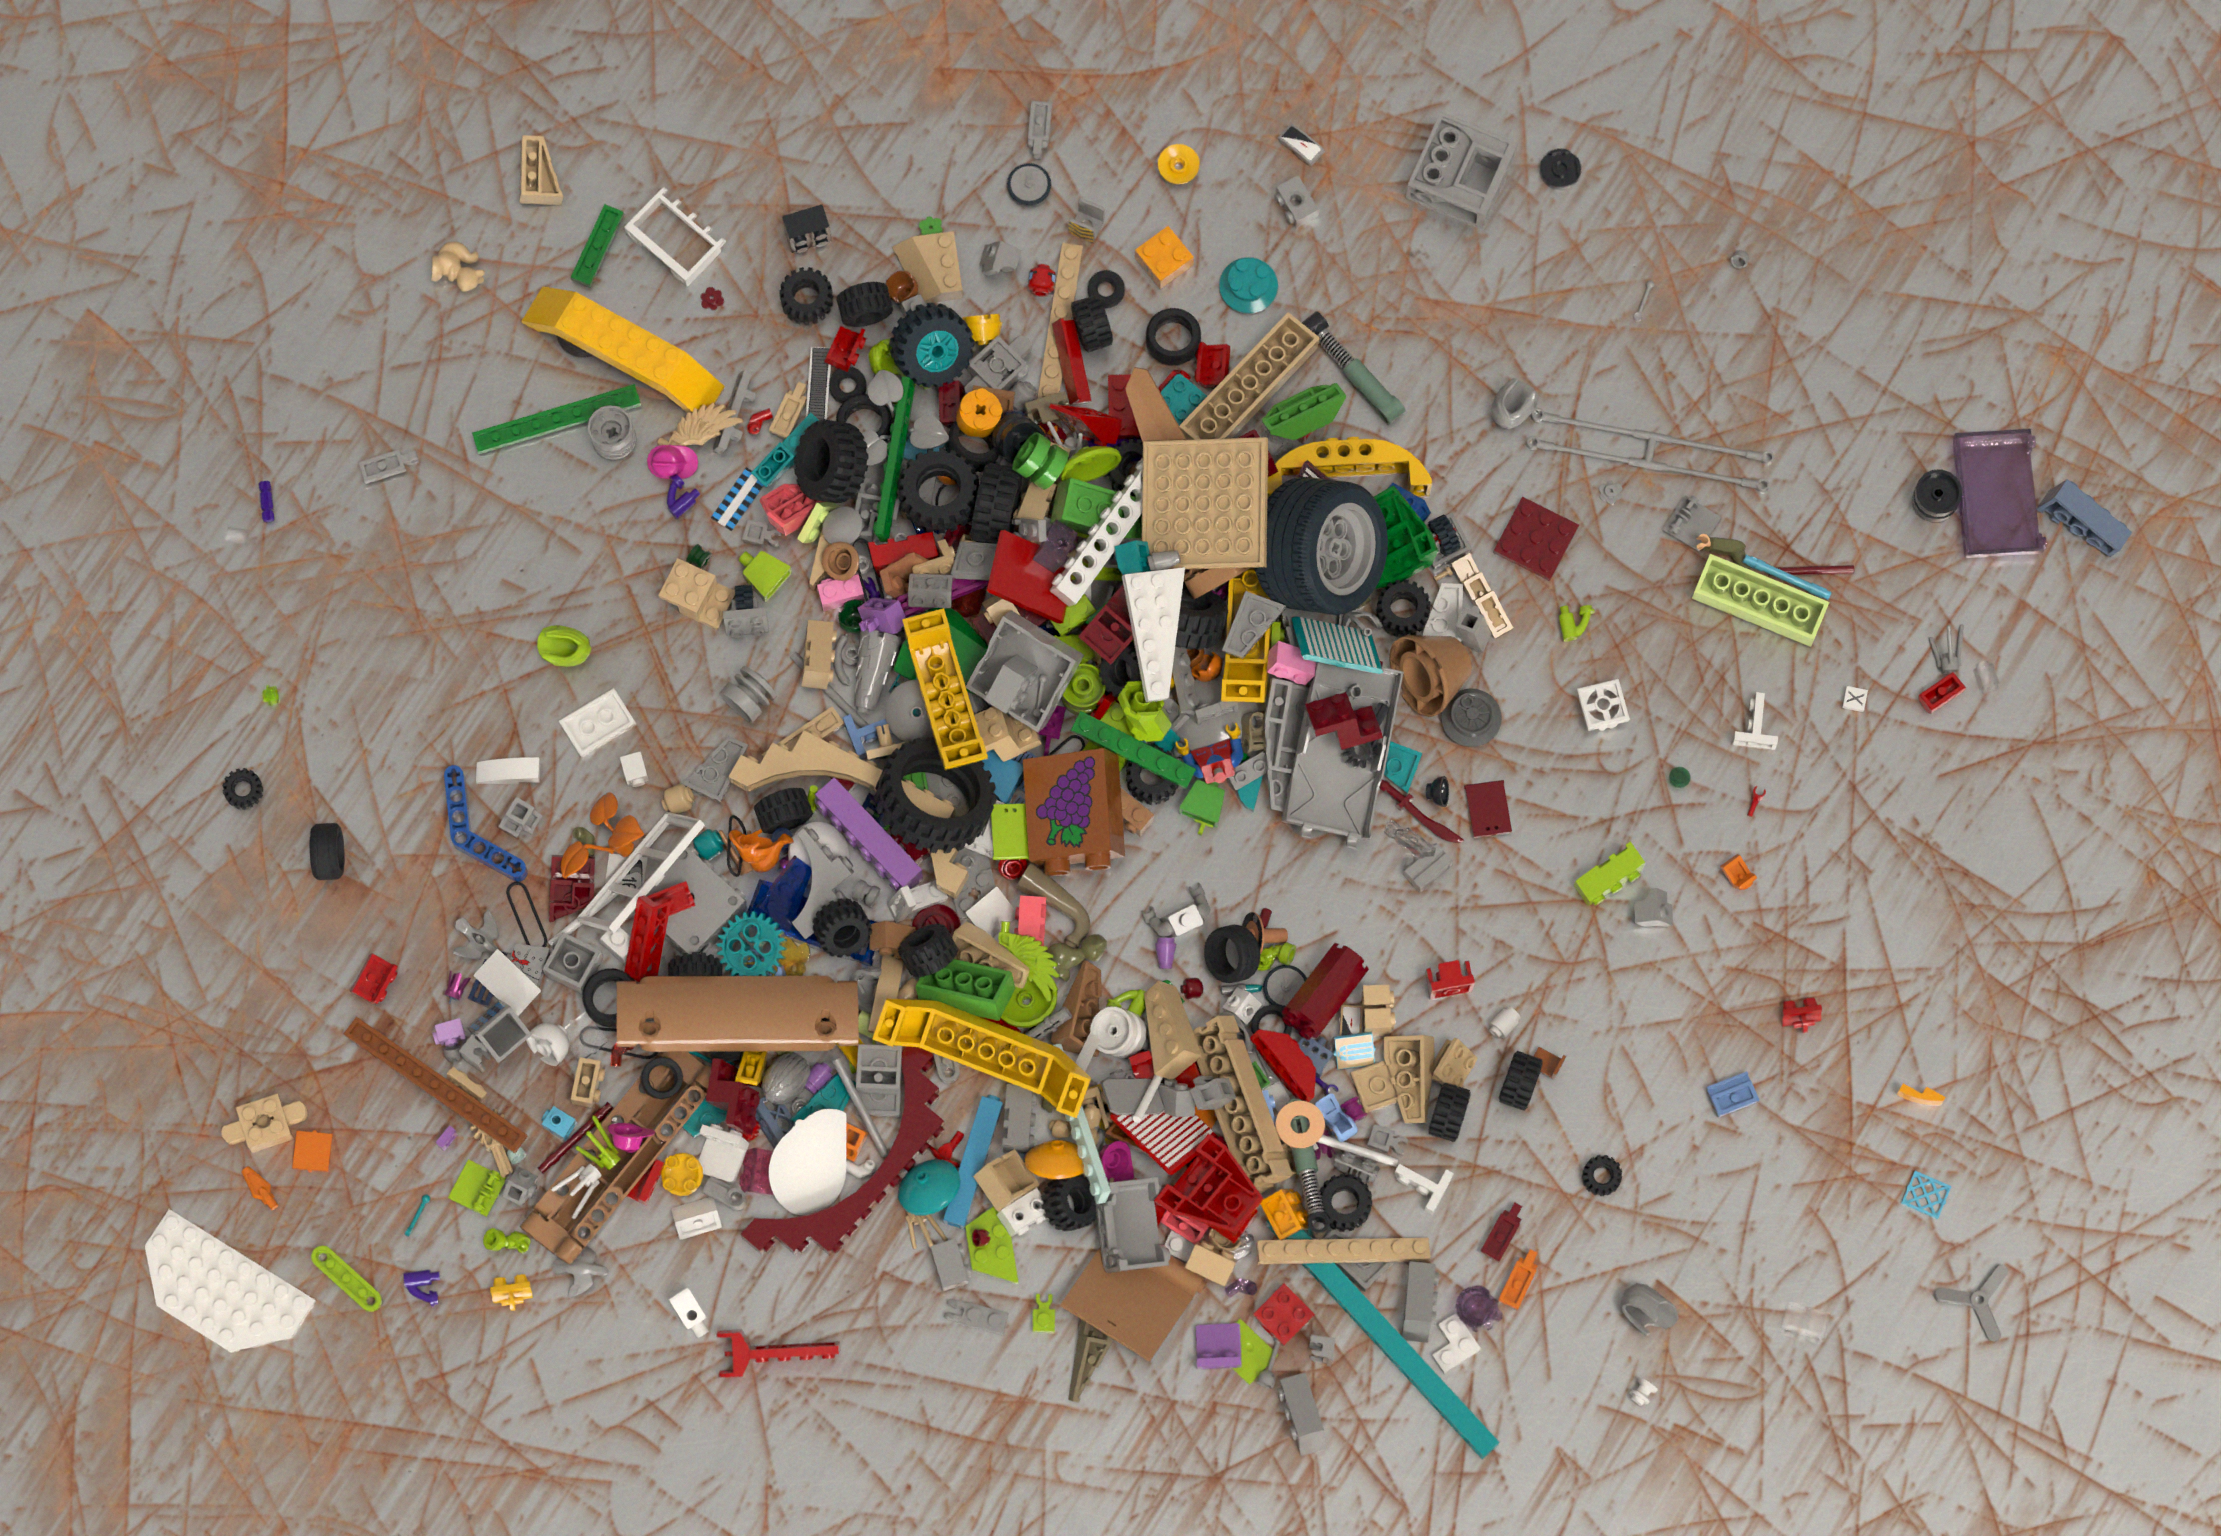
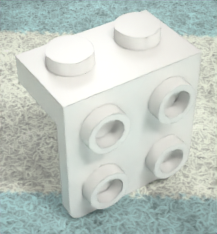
[699,1124,749,1183]

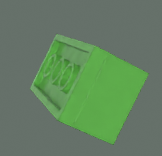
[1050,478,1142,539]

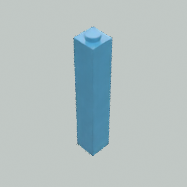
[943,1095,1003,1230]

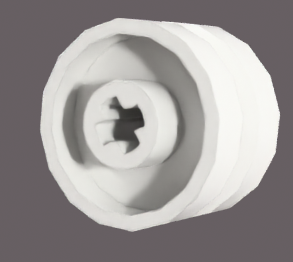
[1090,1007,1146,1058]

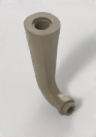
[1015,862,1090,948]

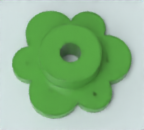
[919,216,943,235]

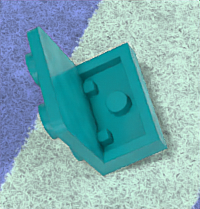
[1161,374,1207,426]

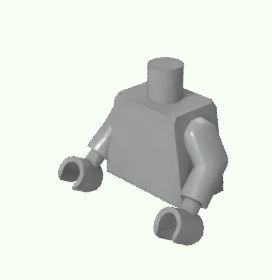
[1141,883,1210,938]

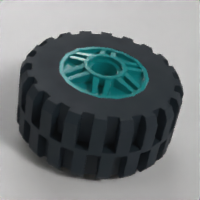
[889,303,975,388]

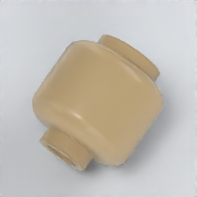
[661,784,695,814]

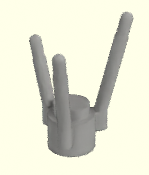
[1929,624,1964,673]

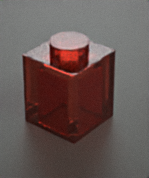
[951,589,986,618]

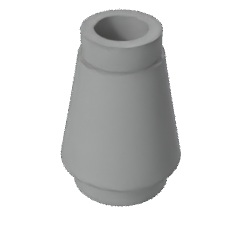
[1148,550,1181,571]

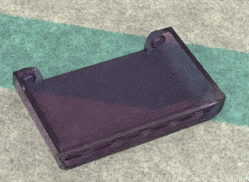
[1953,429,2047,558]

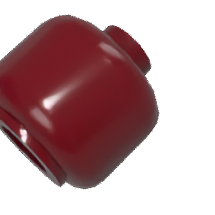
[1180,978,1203,1000]

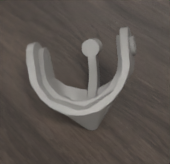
[1338,610,1383,637]
[849,967,901,1013]

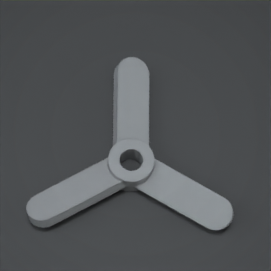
[1935,1265,2008,1341]

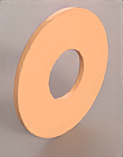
[1276,1101,1325,1148]

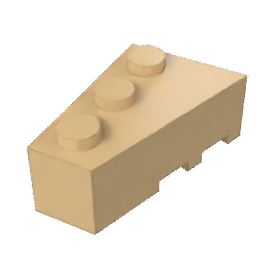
[519,135,563,205]
[801,620,837,689]

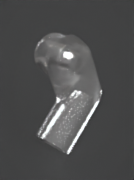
[1232,1231,1254,1260]

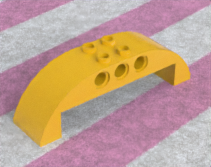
[1267,437,1432,497]
[902,608,988,770]

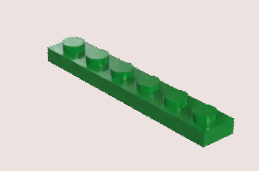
[1070,711,1196,789]

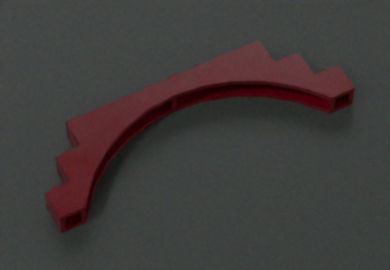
[740,1046,945,1256]

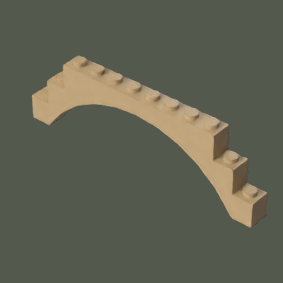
[728,731,969,899]

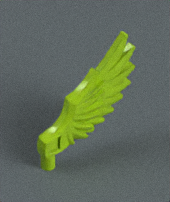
[998,921,1060,1002]

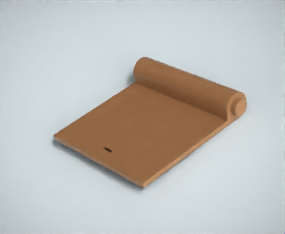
[1060,1247,1207,1362]

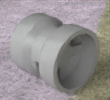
[852,880,881,908]

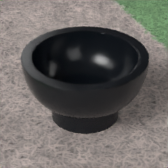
[1426,776,1449,807]

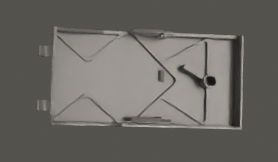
[1281,662,1404,849]

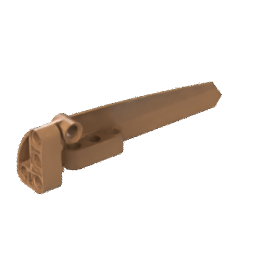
[1125,367,1250,599]

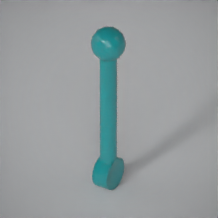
[405,1195,430,1236]

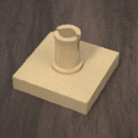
[865,724,909,760]

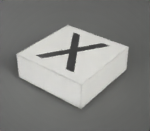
[1842,686,1868,712]

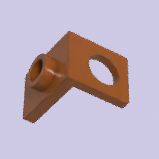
[1534,1047,1566,1080]

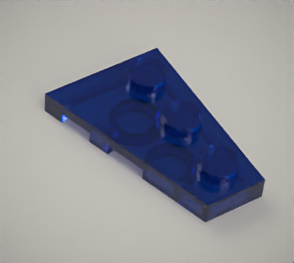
[755,855,812,932]

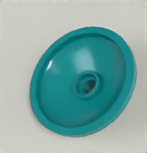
[898,1159,960,1216]

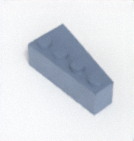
[2036,479,2132,557]

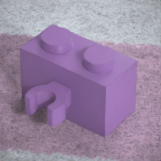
[857,598,906,634]

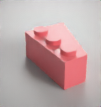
[1014,896,1046,946]

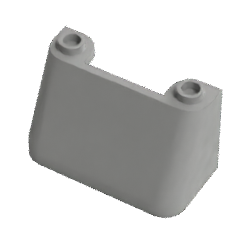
[1095,1177,1170,1273]

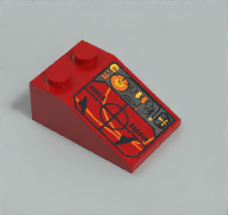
[1049,403,1122,446]

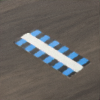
[711,467,764,531]

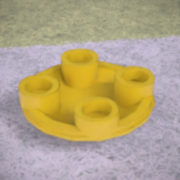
[661,1153,703,1196]

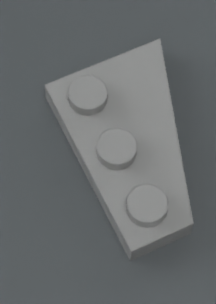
[1324,1229,1394,1292]

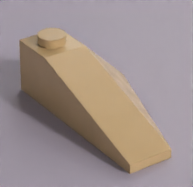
[952,921,1030,988]
[1384,1035,1434,1123]

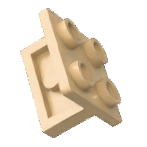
[1432,1038,1478,1087]

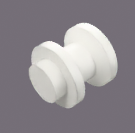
[1629,1378,1658,1406]

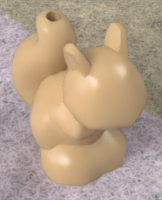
[431,242,485,292]

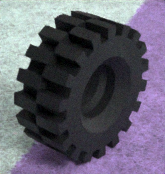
[668,952,722,976]

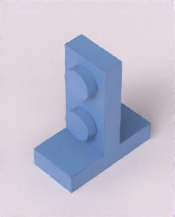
[843,714,893,760]

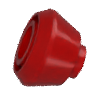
[998,859,1027,880]

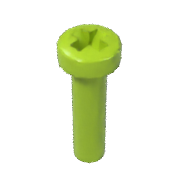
[807,785,818,814]

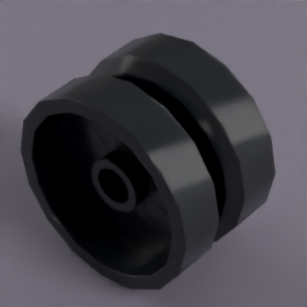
[992,413,1045,464]
[1912,469,1963,522]

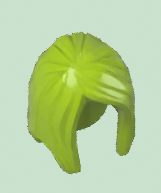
[537,625,591,667]

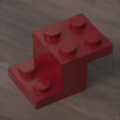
[1078,585,1134,664]
[1305,692,1383,750]
[706,1059,760,1135]

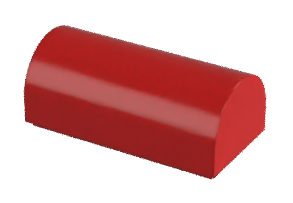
[1918,672,1966,714]

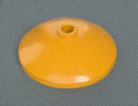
[1025,1140,1084,1179]

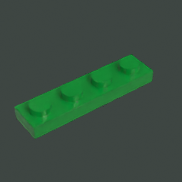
[570,204,624,287]

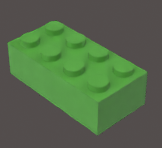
[915,959,1015,1021]

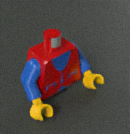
[1176,722,1244,784]

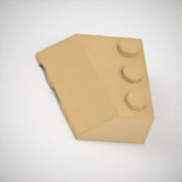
[892,231,963,304]

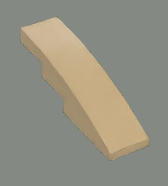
[1450,553,1513,638]

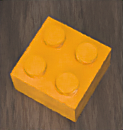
[1135,226,1194,290]

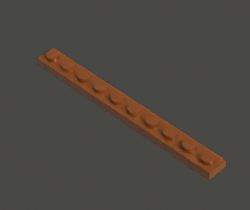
[343,1017,528,1154]

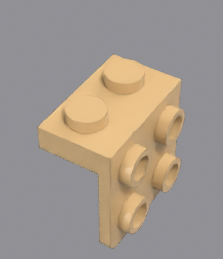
[912,539,956,575]

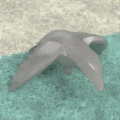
[452,910,499,959]
[552,1246,609,1298]

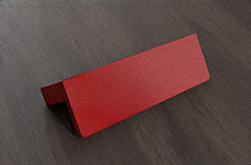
[1052,318,1092,405]

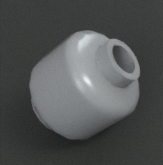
[1009,381,1038,413]

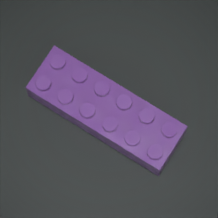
[815,777,923,893]

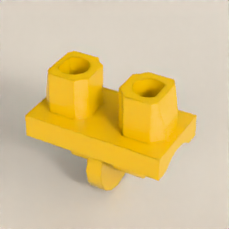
[490,1274,533,1311]

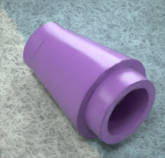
[1155,938,1176,969]

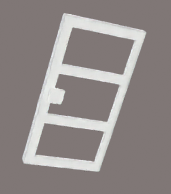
[576,812,705,933]

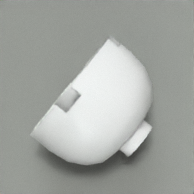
[526,1023,570,1066]

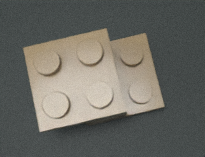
[658,558,735,631]
[974,706,1042,762]

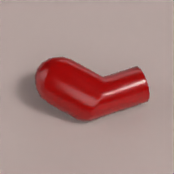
[747,408,773,435]

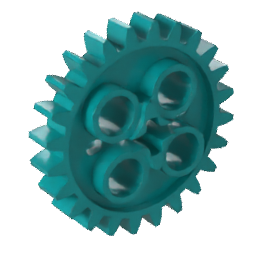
[716,911,787,976]

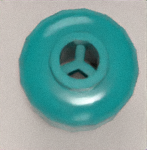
[693,829,725,861]

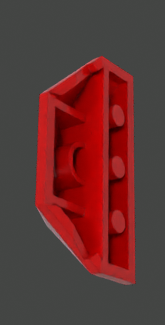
[1250,1029,1316,1102]

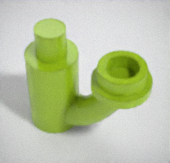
[1558,605,1595,642]
[1106,989,1146,1017]

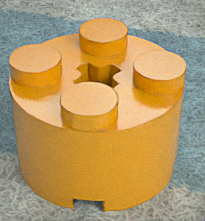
[956,388,1002,438]

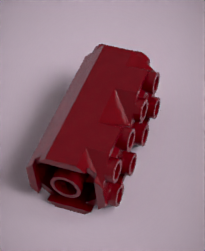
[1282,943,1369,1040]

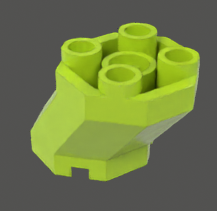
[1118,681,1172,742]

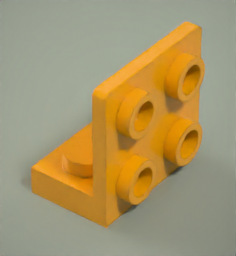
[1261,1189,1314,1240]

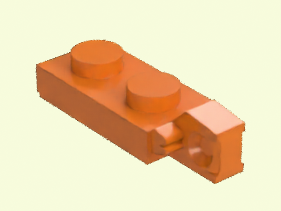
[1498,1249,1538,1310]

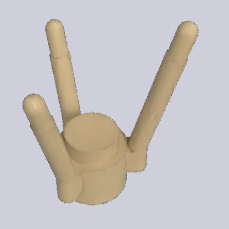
[905,1212,948,1249]

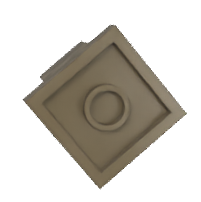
[1025,391,1069,429]

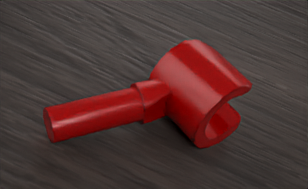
[1747,786,1766,817]

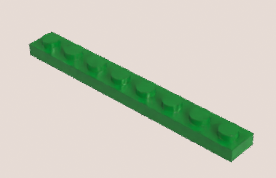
[873,377,916,542]
[472,384,641,454]

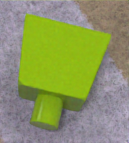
[738,551,792,603]

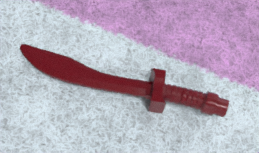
[1379,780,1464,843]

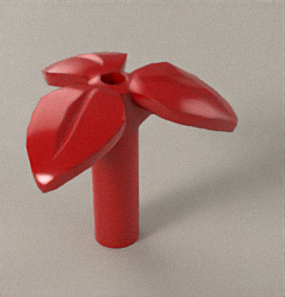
[929,1131,964,1168]

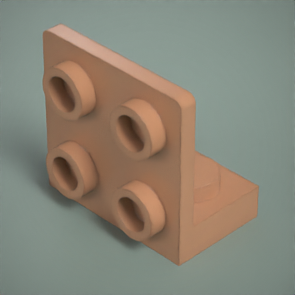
[880,553,930,603]

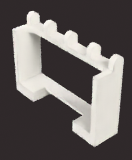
[624,187,726,287]

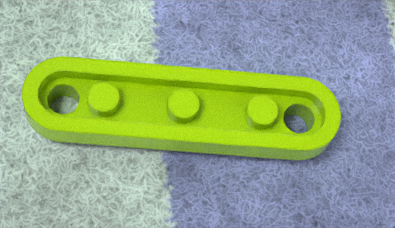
[311,1246,382,1312]

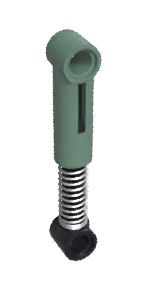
[1302,311,1406,425]
[1286,1099,1330,1239]

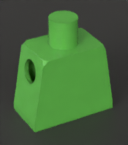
[1179,780,1225,828]

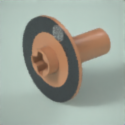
[1242,912,1288,954]

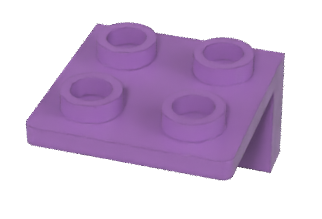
[1196,1323,1242,1370]

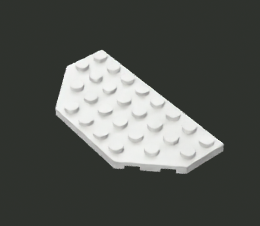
[145,1209,316,1353]

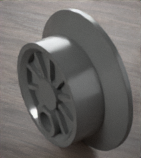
[1442,689,1502,747]

